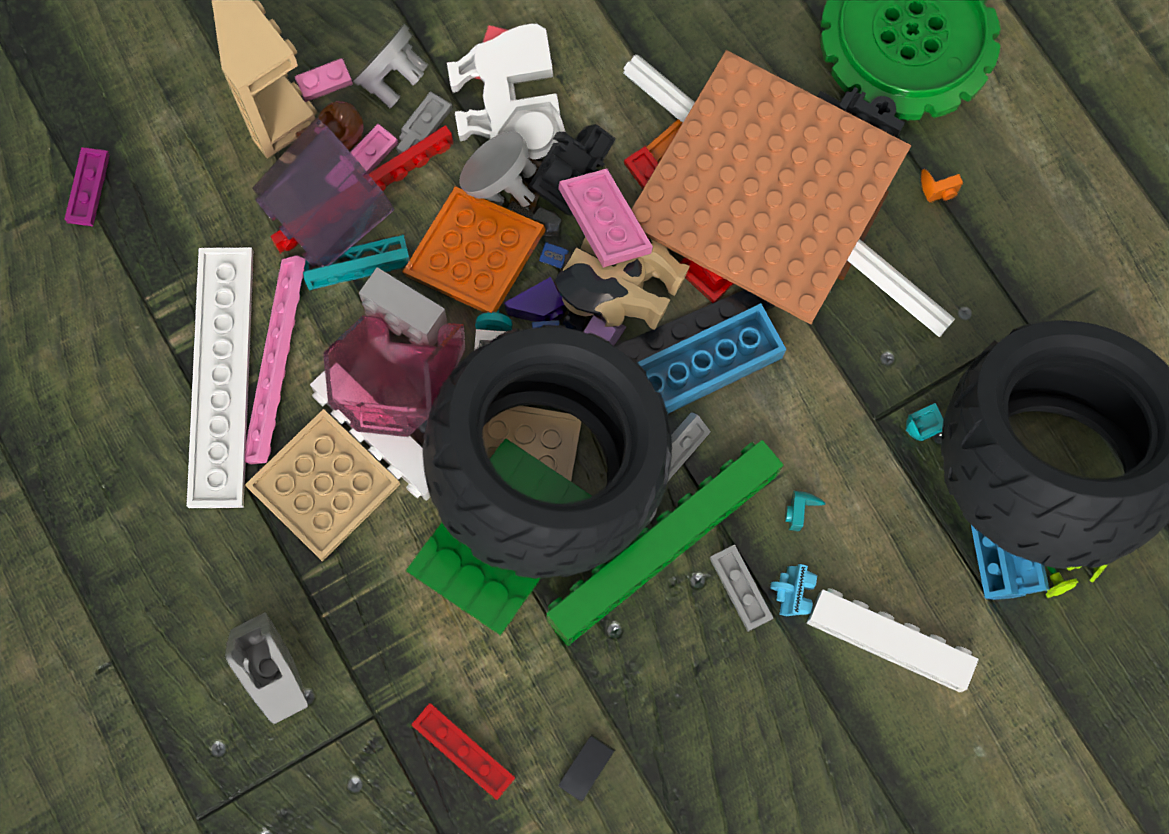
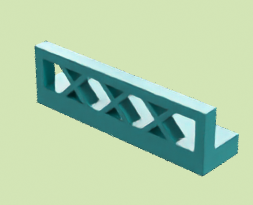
[303,235,410,290]

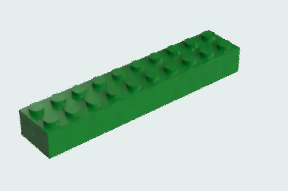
[546,440,784,647]

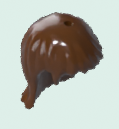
[295,101,364,170]

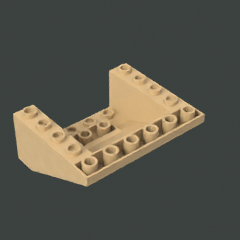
[212,0,317,159]

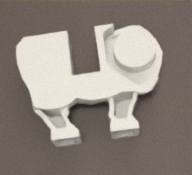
[447,24,565,160]

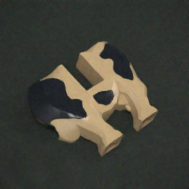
[554,237,690,330]

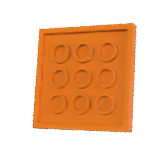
[403,186,546,313]

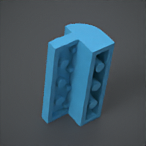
[971,525,1049,600]

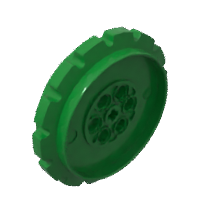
[820,0,1001,120]

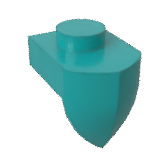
[906,403,944,441]
[785,490,826,531]

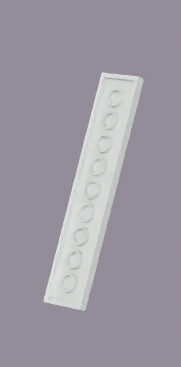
[187,247,254,508]

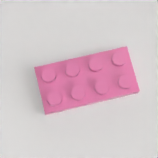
[559,169,653,267]

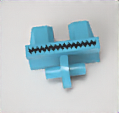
[770,564,817,616]

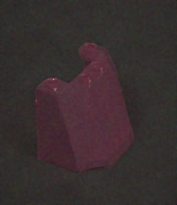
[323,315,465,437]

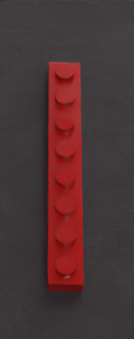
[270,125,453,253]

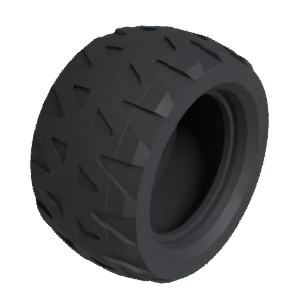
[941,320,1169,569]
[422,325,672,578]

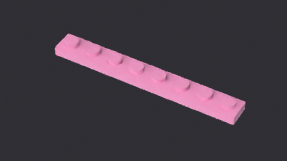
[245,256,306,465]

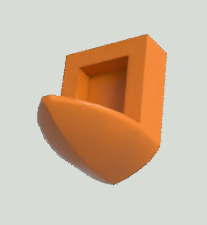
[921,169,963,202]

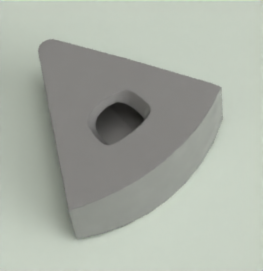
[225,613,308,724]

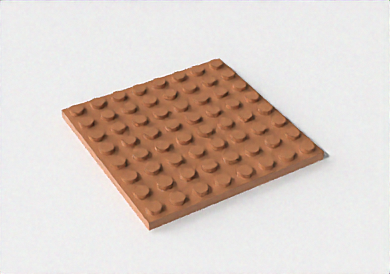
[631,50,911,324]

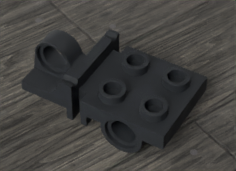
[817,87,905,138]
[528,124,616,216]

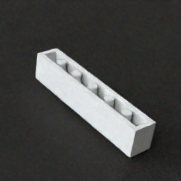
[310,362,430,501]
[806,589,978,692]

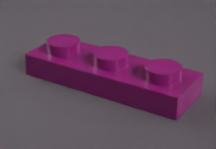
[65,147,110,227]

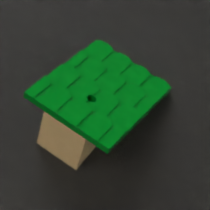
[406,438,592,636]

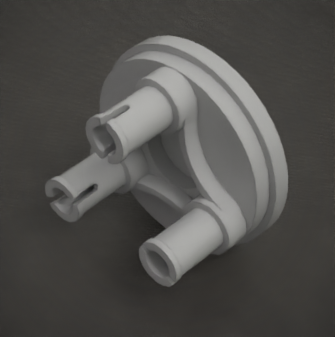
[353,24,428,108]
[459,132,537,207]

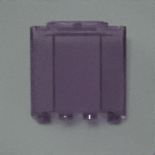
[252,118,394,268]

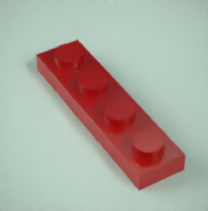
[411,703,515,800]

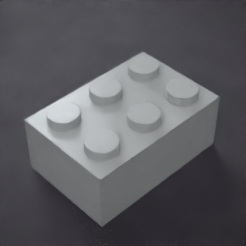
[359,267,448,351]

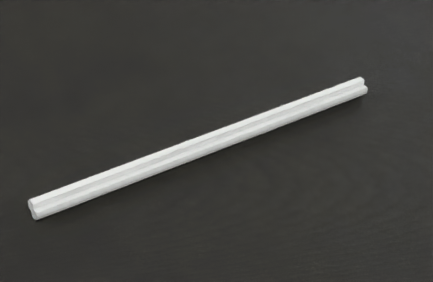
[623,54,955,337]

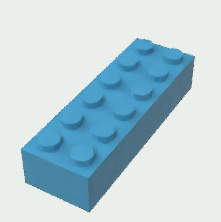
[637,304,786,414]

